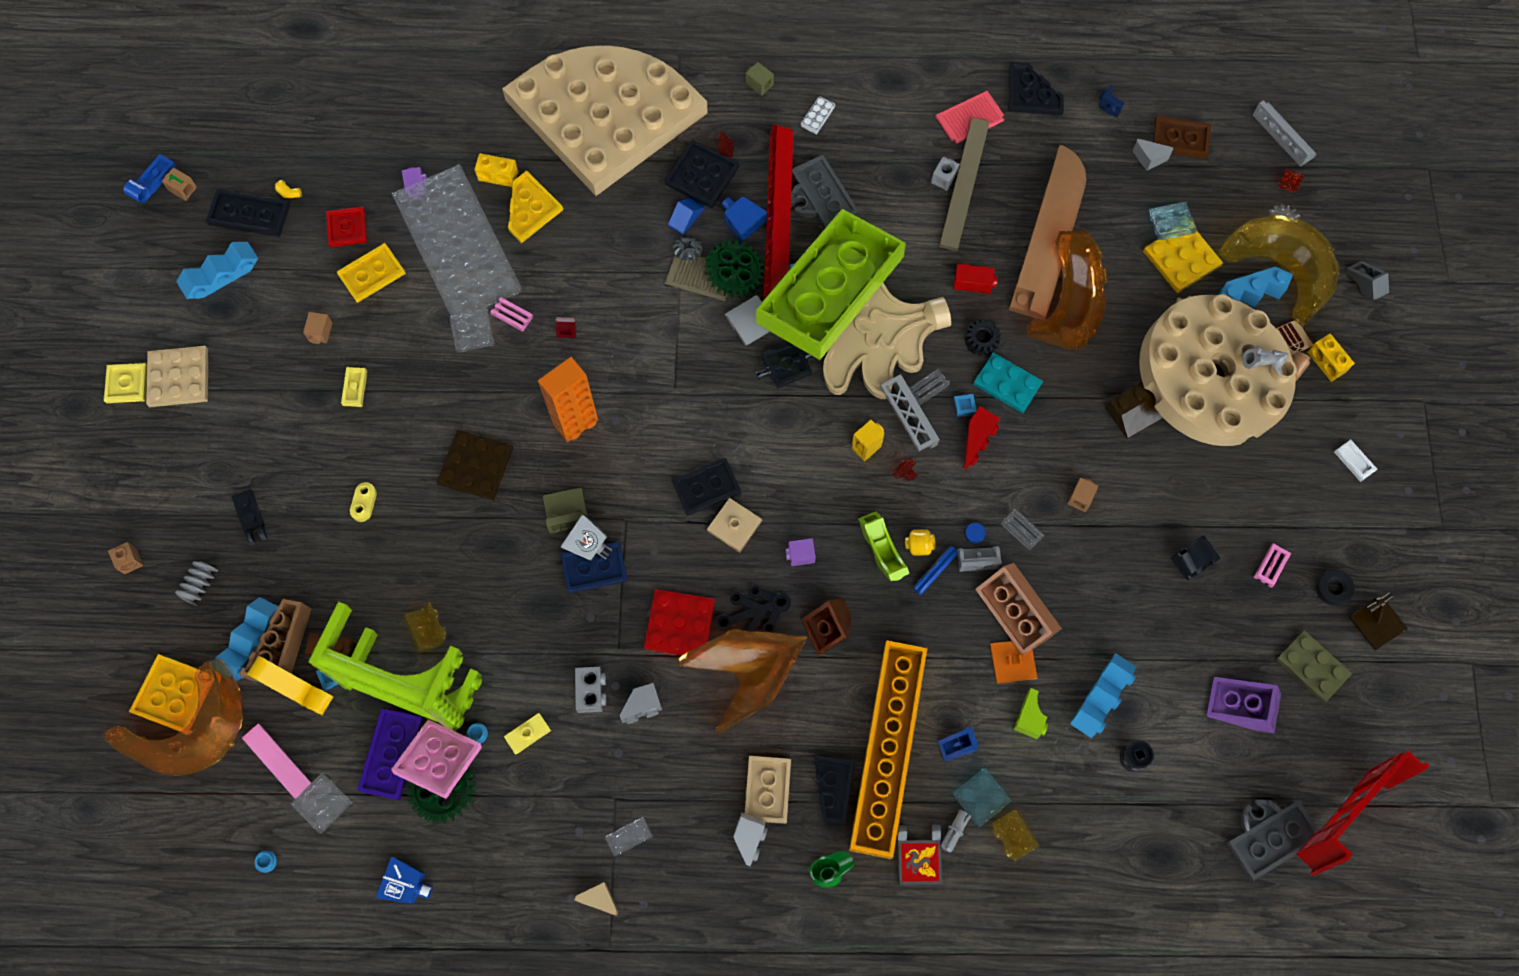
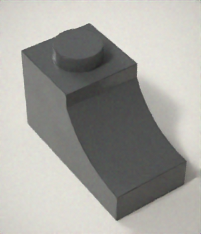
[1347,261,1389,300]

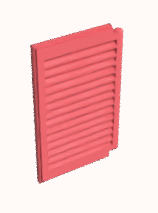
[935,91,1004,143]

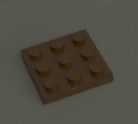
[437,429,514,501]

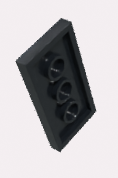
[206,189,290,237]

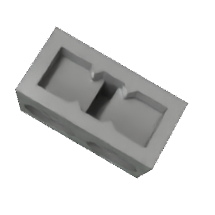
[575,667,606,713]

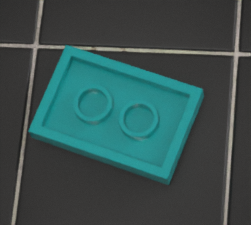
[973,352,1043,414]

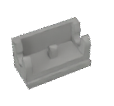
[957,546,1002,572]

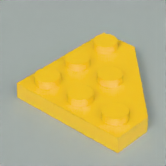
[508,171,563,243]

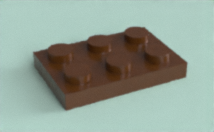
[1153,115,1211,159]

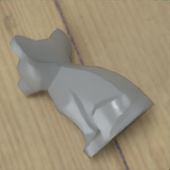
[1243,346,1289,374]

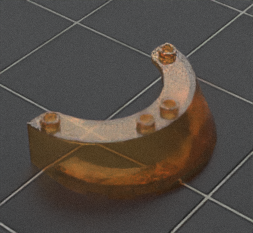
[1026,231,1107,350]
[102,658,243,776]

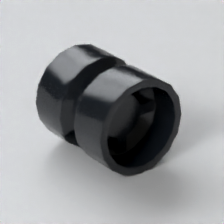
[1120,740,1154,772]

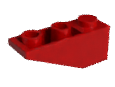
[963,406,1000,470]

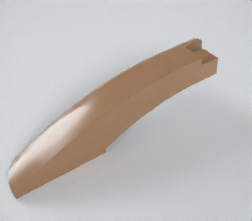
[1009,145,1086,321]

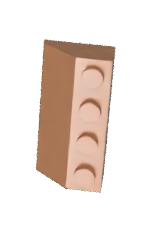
[975,563,1062,655]

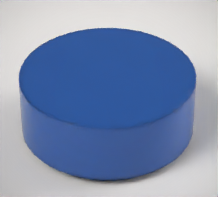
[965,523,986,544]

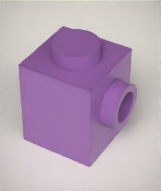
[402,167,428,198]
[785,538,816,566]

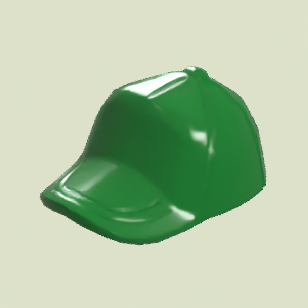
[809,852,854,888]

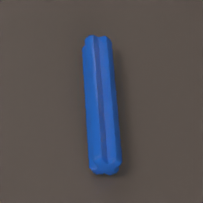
[913,546,958,595]

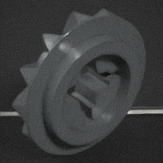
[673,236,703,261]

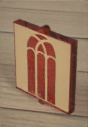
[1276,319,1314,356]

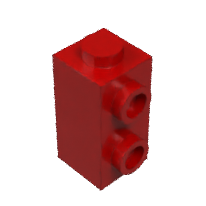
[953,264,997,294]

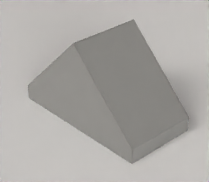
[1133,139,1173,171]

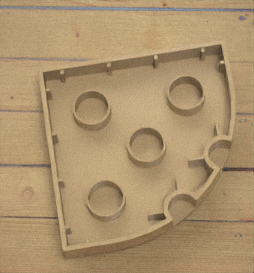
[502,46,707,196]

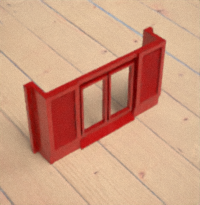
[1296,751,1429,876]

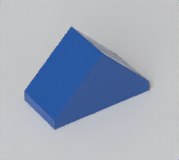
[668,198,705,235]
[938,727,979,761]

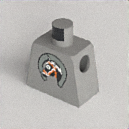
[561,513,612,560]

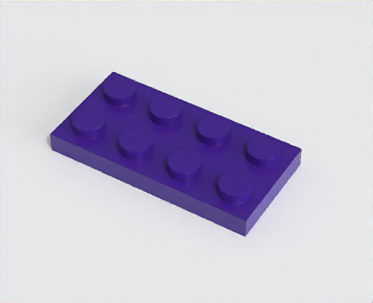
[357,708,423,801]

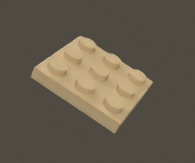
[146,346,208,407]

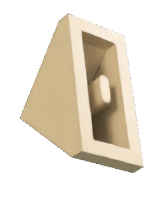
[575,882,618,916]

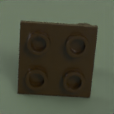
[1349,592,1408,651]

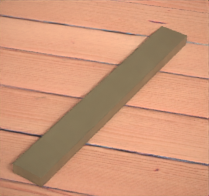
[939,117,990,251]

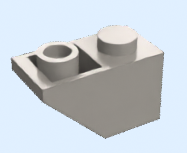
[620,683,662,724]
[733,812,768,866]

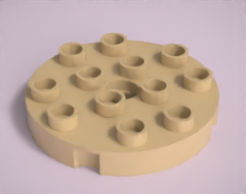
[1139,295,1297,446]

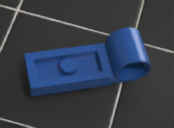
[123,154,177,203]

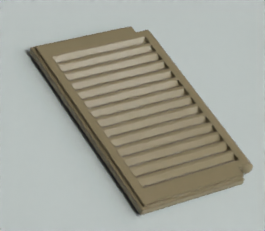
[665,256,728,301]

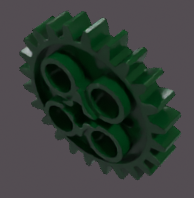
[704,240,765,298]
[407,766,477,824]

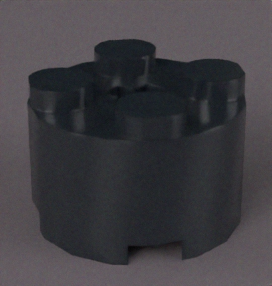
[1171,535,1221,581]

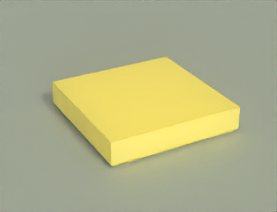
[104,363,147,403]

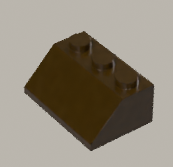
[1105,382,1163,439]

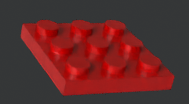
[644,589,715,660]

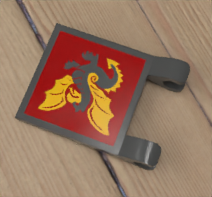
[897,825,942,885]

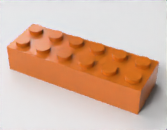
[538,357,598,443]

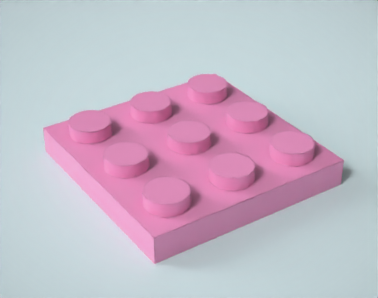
[391,719,482,799]

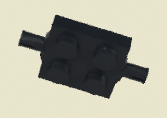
[755,342,814,389]

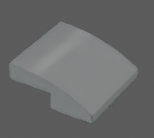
[724,295,770,346]

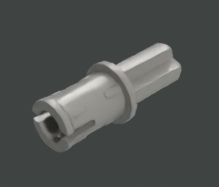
[941,810,971,852]

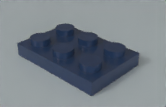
[561,541,628,594]

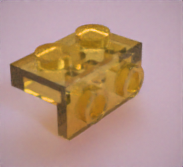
[403,603,446,653]
[992,809,1040,861]

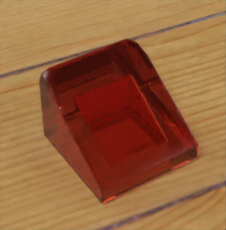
[718,132,734,159]

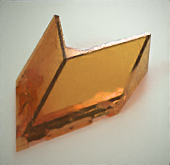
[678,629,808,736]

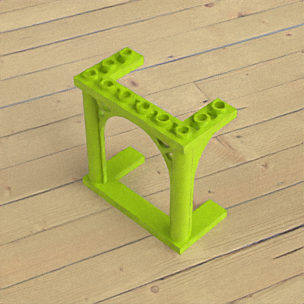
[309,602,482,732]

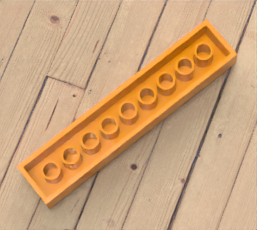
[849,641,927,859]

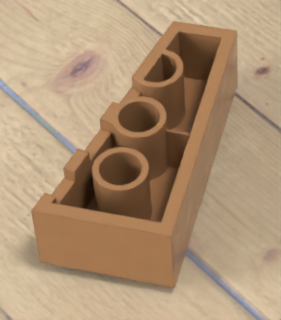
[239,599,312,682]

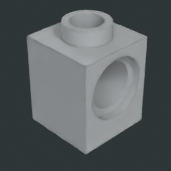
[931,157,960,191]

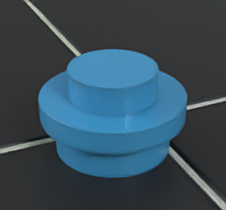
[466,723,488,743]
[255,851,277,873]

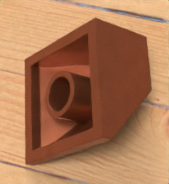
[801,598,852,655]

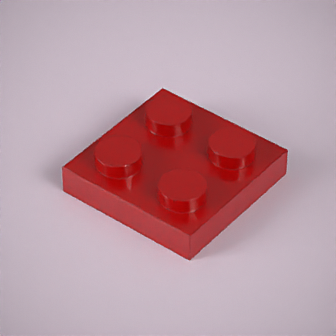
[326,207,368,248]

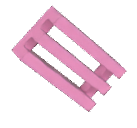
[490,297,533,332]
[1254,543,1291,588]

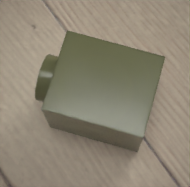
[746,62,774,96]

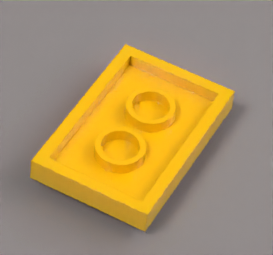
[337,243,406,303]

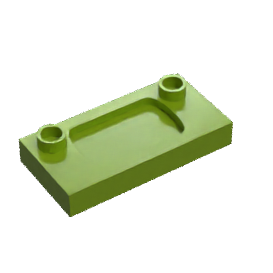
[756,209,906,360]

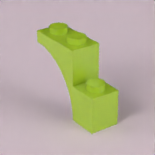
[858,512,909,581]

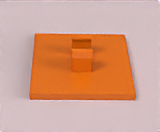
[990,641,1038,684]

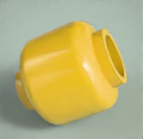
[905,529,935,556]

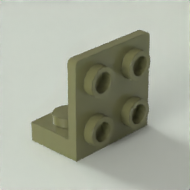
[543,488,587,534]

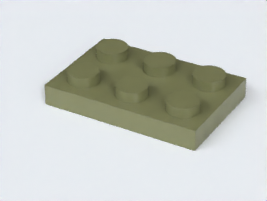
[1276,630,1352,703]

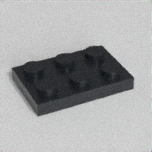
[671,458,741,516]

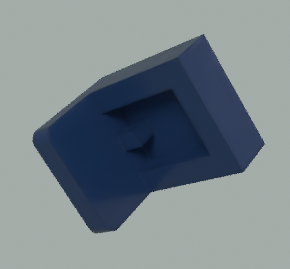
[1099,85,1125,118]

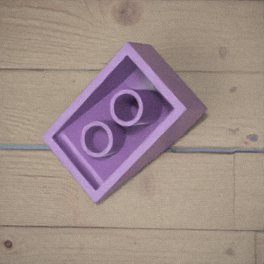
[1207,677,1281,733]

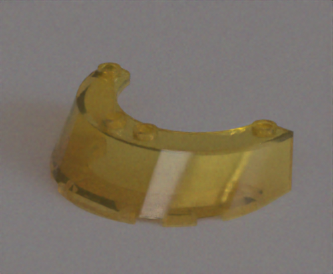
[1217,215,1339,328]

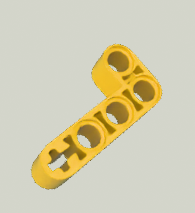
[247,656,333,715]

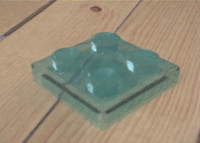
[1149,202,1196,240]
[952,767,1012,828]

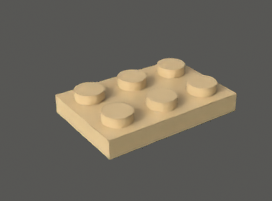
[745,756,791,824]

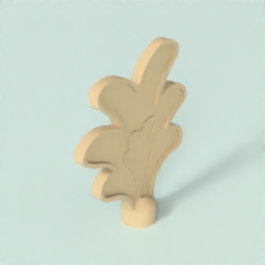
[823,283,951,399]

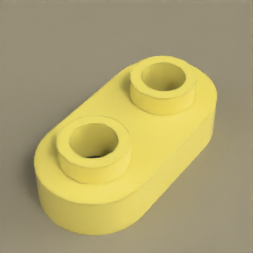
[350,482,377,522]

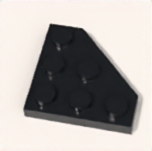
[1008,62,1064,115]

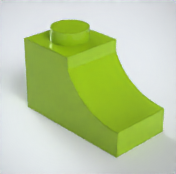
[1013,688,1048,739]

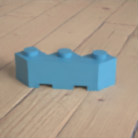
[176,242,258,299]
[1219,267,1293,307]
[212,597,279,684]
[1071,653,1136,738]

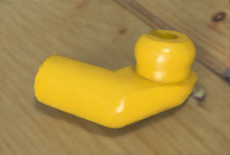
[275,180,302,198]

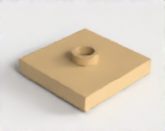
[707,498,762,553]

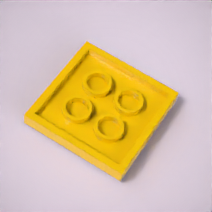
[1143,221,1223,293]
[129,654,216,734]

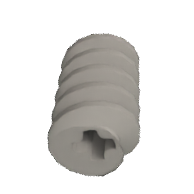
[175,561,219,606]

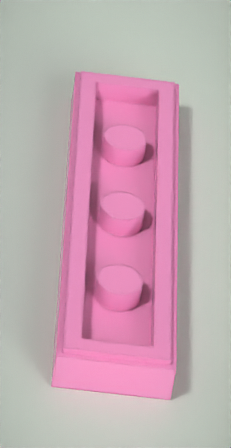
[242,724,313,799]

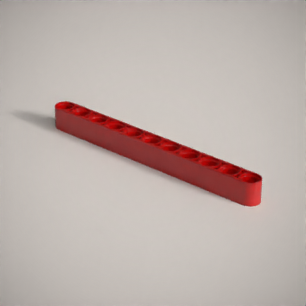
[764,124,793,300]

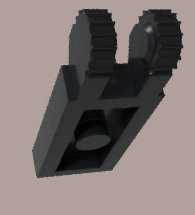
[232,489,267,545]

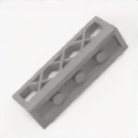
[1253,100,1316,167]
[880,374,940,452]

